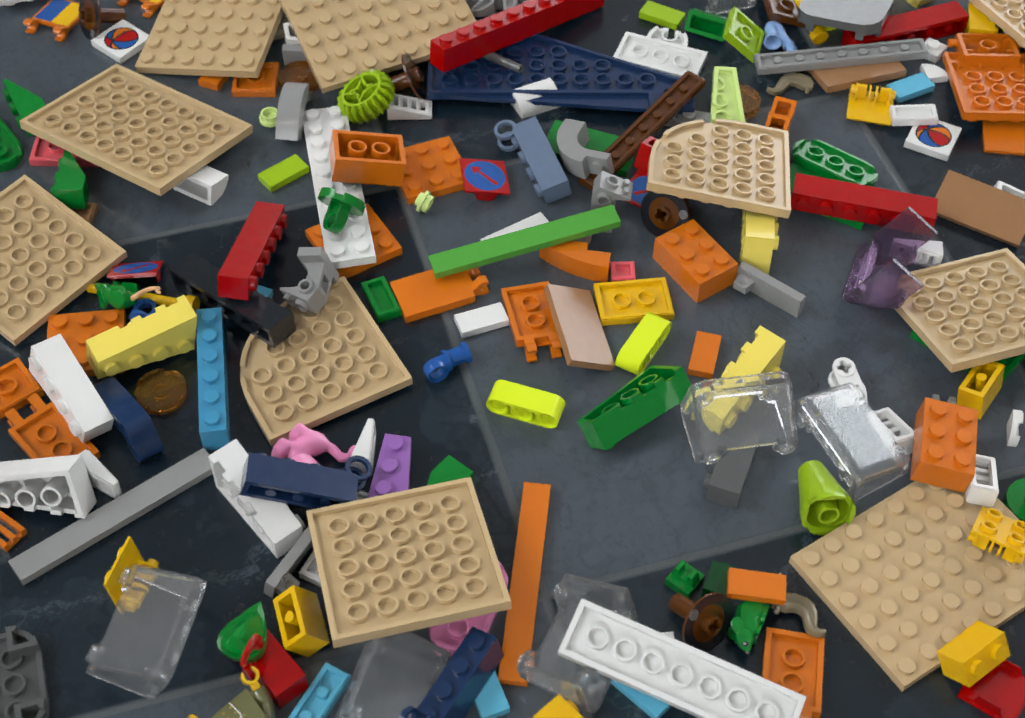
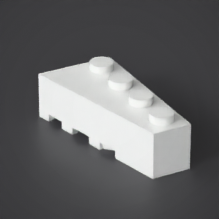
[28,334,114,443]
[208,439,305,559]
[0,454,97,519]

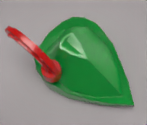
[217,601,268,667]

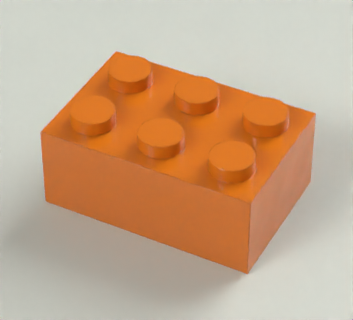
[329,129,407,186]
[653,219,739,303]
[910,397,978,493]

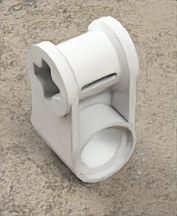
[828,357,867,409]

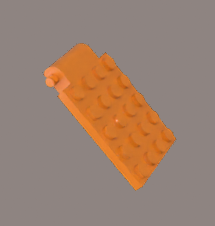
[942,33,1025,122]

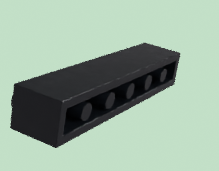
[169,253,296,348]

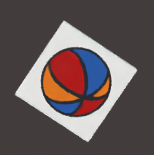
[91,19,149,64]
[904,120,962,161]

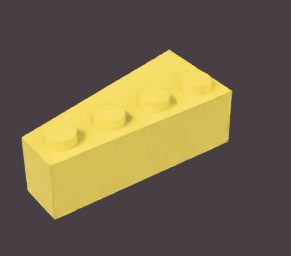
[740,209,779,275]
[86,295,197,379]
[694,325,786,435]

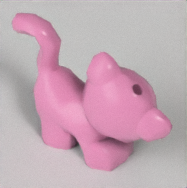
[271,423,356,464]

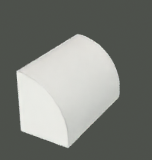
[511,78,558,119]
[173,165,229,206]

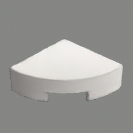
[920,64,948,83]
[1006,409,1024,447]

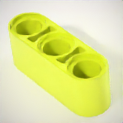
[615,312,672,376]
[486,380,566,429]

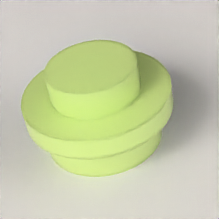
[259,107,277,127]
[414,190,435,213]

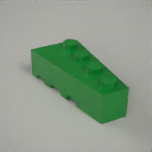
[577,365,695,450]

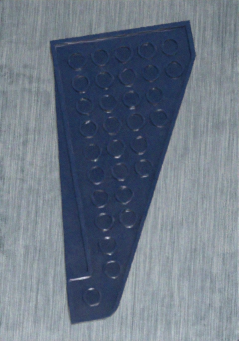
[427,17,695,114]

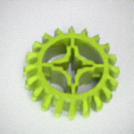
[337,69,396,125]

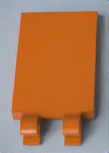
[390,267,489,323]
[501,281,562,363]
[4,393,101,459]
[761,627,825,718]

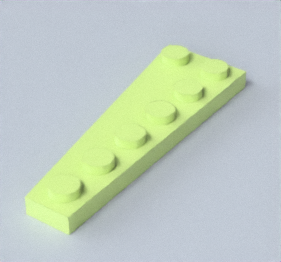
[710,66,745,123]

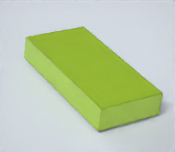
[639,0,686,30]
[258,154,309,193]

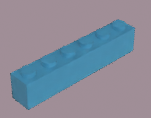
[196,307,231,451]

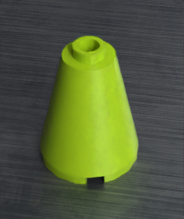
[798,460,856,535]

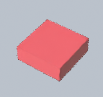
[610,261,636,282]

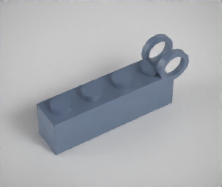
[494,116,572,205]

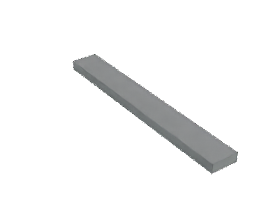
[754,38,929,75]
[8,448,213,586]

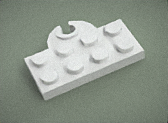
[613,26,708,78]

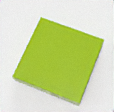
[723,7,765,63]

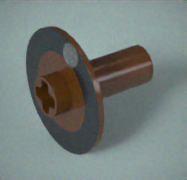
[79,0,126,39]
[390,53,426,99]
[640,191,689,237]
[669,592,733,652]

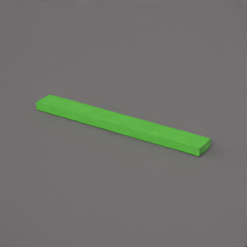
[428,204,621,279]

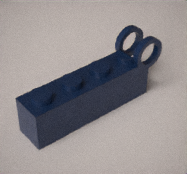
[240,452,372,509]
[398,626,504,718]

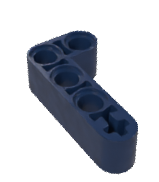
[93,376,164,463]

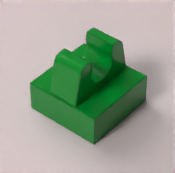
[665,560,705,598]

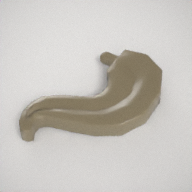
[766,73,814,96]
[772,593,826,638]

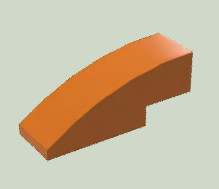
[765,96,797,131]
[539,241,611,283]

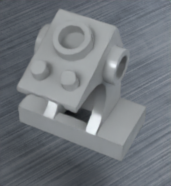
[591,171,633,234]
[280,247,339,314]

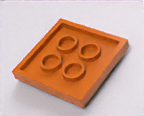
[399,136,464,205]
[305,203,403,279]
[47,309,126,377]

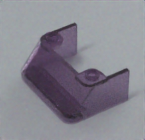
[841,206,938,310]

